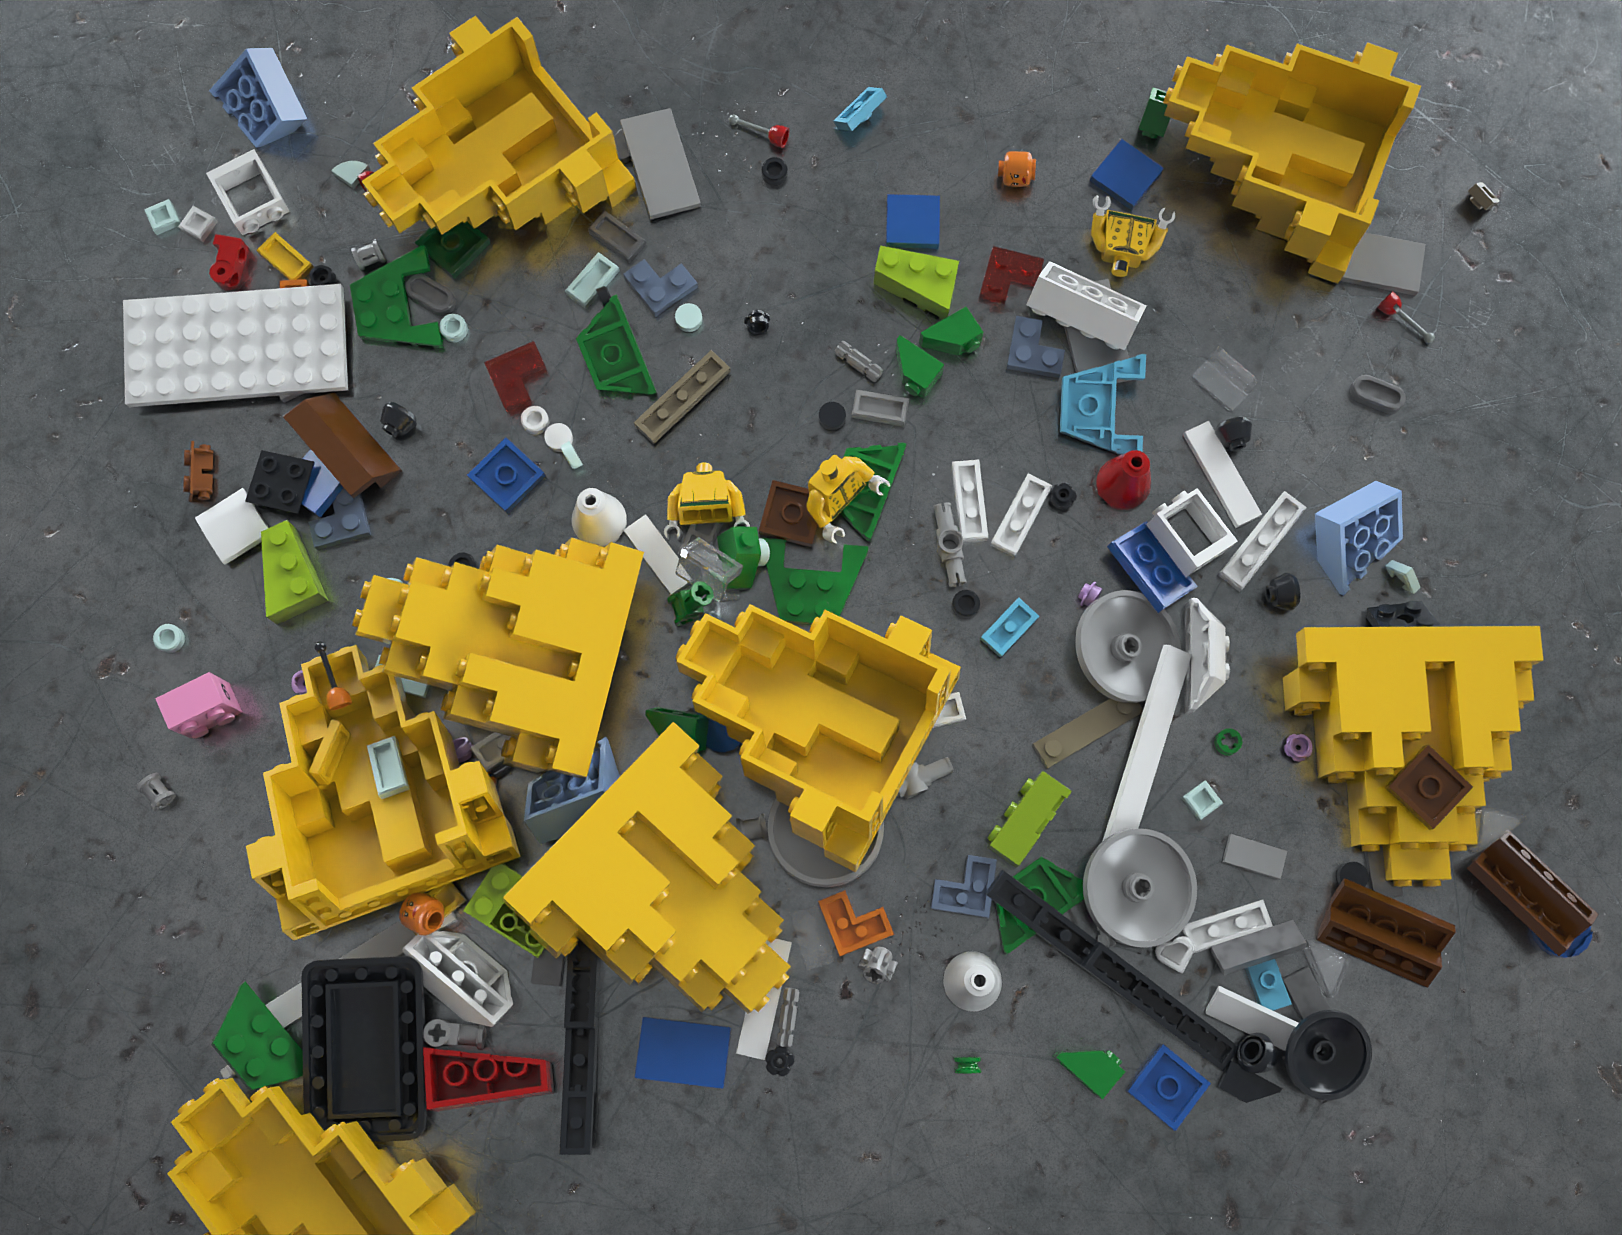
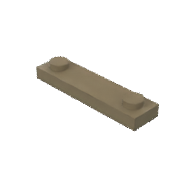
[634,350,731,444]
[1032,699,1143,769]

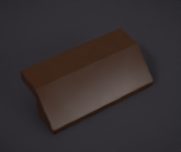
[283,393,402,499]
[1467,829,1599,956]
[1317,878,1456,988]

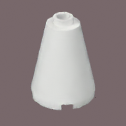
[572,488,627,547]
[943,951,1002,1011]

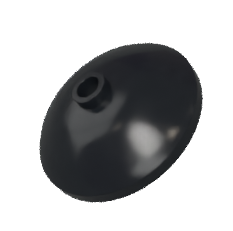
[1285,1010,1372,1100]

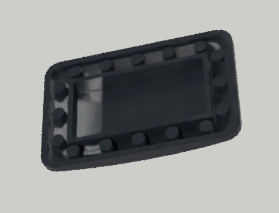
[301,956,426,1142]

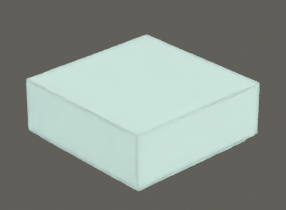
[144,199,181,235]
[1181,780,1223,821]

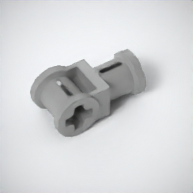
[424,1019,486,1050]

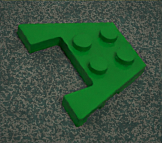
[350,245,444,348]
[763,538,868,625]

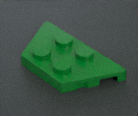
[576,295,657,394]
[840,443,907,542]
[995,857,1084,955]
[211,981,303,1091]

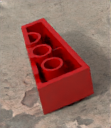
[423,1047,554,1112]

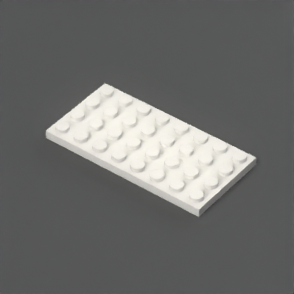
[123,284,348,407]

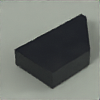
[1217,1061,1282,1103]

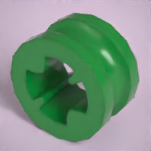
[1214,728,1243,756]
[954,1057,981,1074]

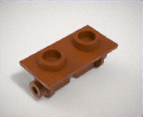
[183,441,214,502]

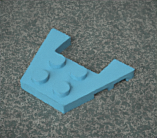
[1060,354,1146,455]

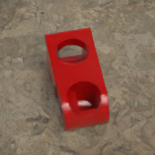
[209,234,249,291]

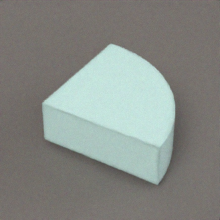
[331,161,370,189]
[1386,560,1421,594]

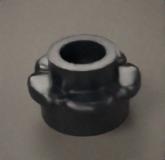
[310,265,336,286]
[744,310,770,334]
[1050,483,1077,509]
[765,1046,794,1076]

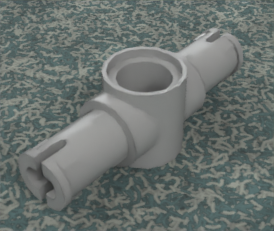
[933,502,967,587]
[896,757,954,799]

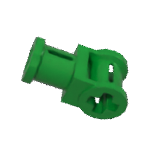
[667,581,714,626]

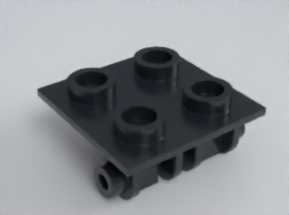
[245,450,315,514]

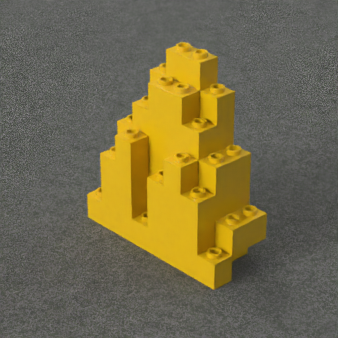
[361,16,637,235]
[1163,42,1421,284]
[352,537,644,778]
[676,604,961,872]
[1283,626,1543,887]
[246,645,520,941]
[503,722,791,1014]
[167,1078,476,1235]

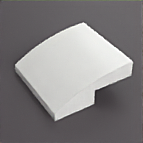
[195,488,269,565]

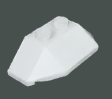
[1185,598,1230,714]
[403,931,513,1027]

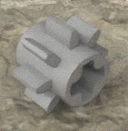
[858,947,897,984]

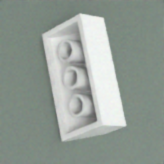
[1026,261,1146,350]

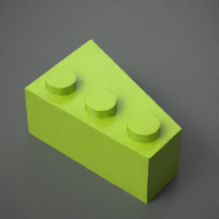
[874,246,959,320]
[261,520,328,625]
[987,771,1072,868]

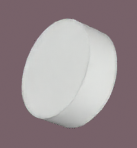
[521,406,549,435]
[544,423,573,452]

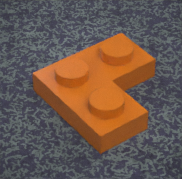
[818,890,894,957]

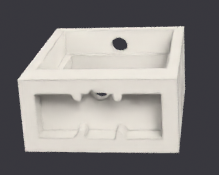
[206,149,290,235]
[1146,488,1238,577]

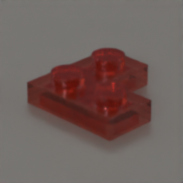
[979,246,1044,304]
[484,341,546,412]

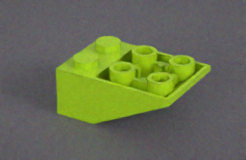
[463,863,544,958]

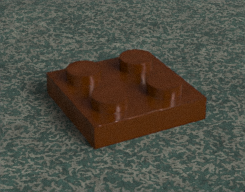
[759,480,818,547]
[1385,745,1473,830]

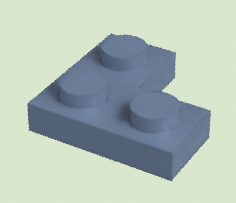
[623,259,698,317]
[1006,316,1065,378]
[308,488,371,550]
[930,855,997,918]

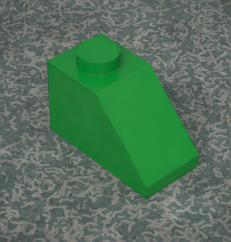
[1139,87,1170,138]
[919,307,984,356]
[895,335,945,399]
[717,527,761,590]
[645,707,709,752]
[1052,1050,1126,1100]

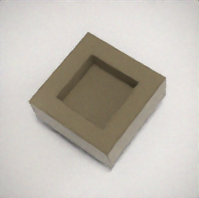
[1468,182,1500,210]

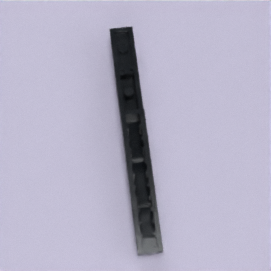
[985,870,1239,1072]
[559,937,600,1155]

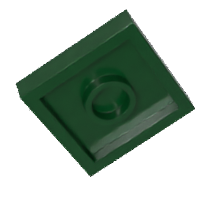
[414,221,491,279]

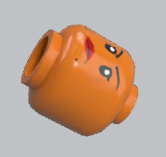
[998,151,1036,187]
[399,892,444,936]

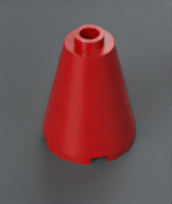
[1096,450,1151,510]

